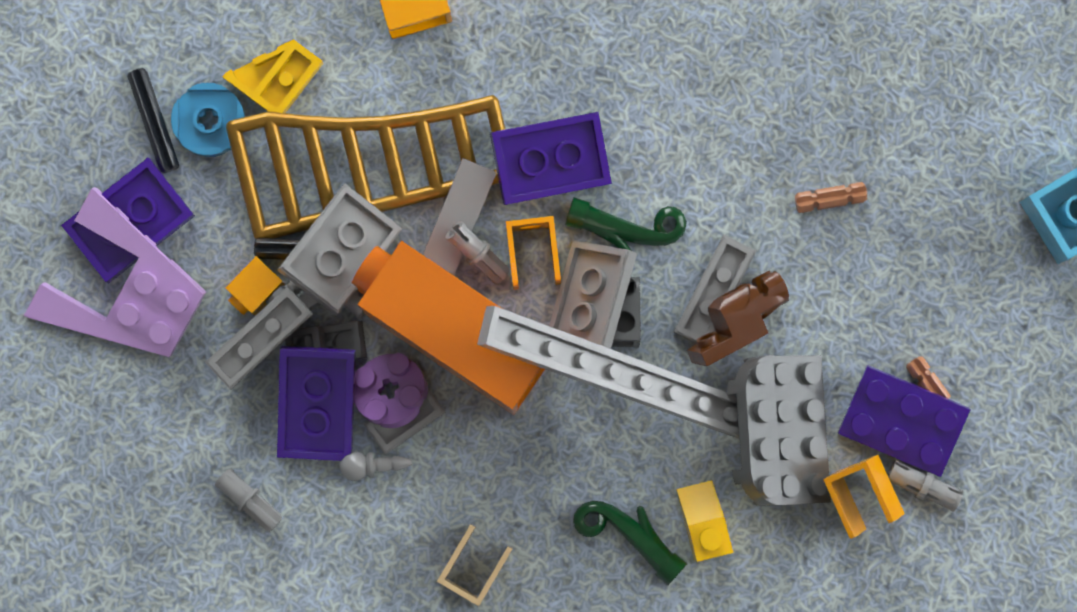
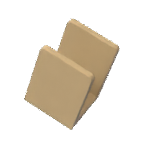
[437,524,513,606]

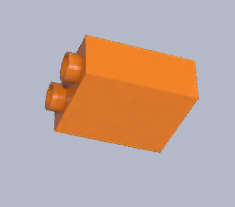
[352,240,545,415]

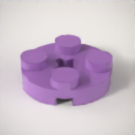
[354,353,428,428]

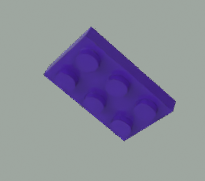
[489,112,612,205]
[61,157,195,284]
[277,346,356,461]
[838,365,971,477]

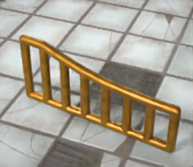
[226,95,506,239]

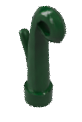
[565,197,687,251]
[573,500,687,586]

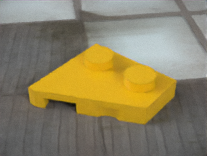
[222,39,324,113]

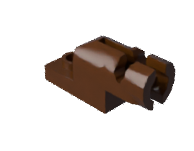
[686,270,789,367]

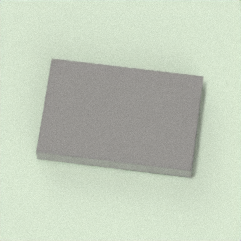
[277,183,403,316]
[549,240,637,349]

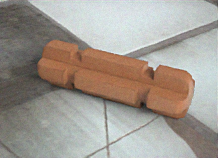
[795,182,867,213]
[906,356,951,399]

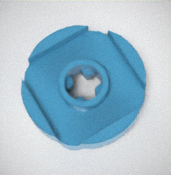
[171,83,246,157]

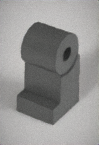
[612,277,641,348]

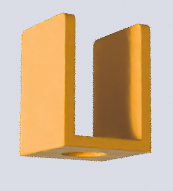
[380,0,452,39]
[506,216,561,290]
[823,454,904,539]

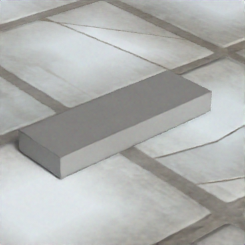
[423,158,497,274]
[674,235,756,344]
[205,286,313,390]

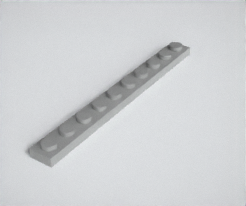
[477,306,739,439]

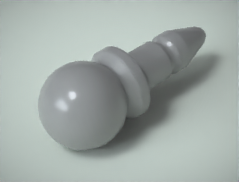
[340,452,412,481]

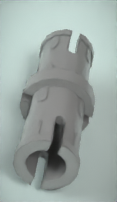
[887,459,964,512]

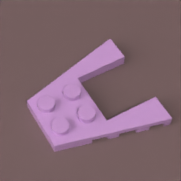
[24,187,206,357]

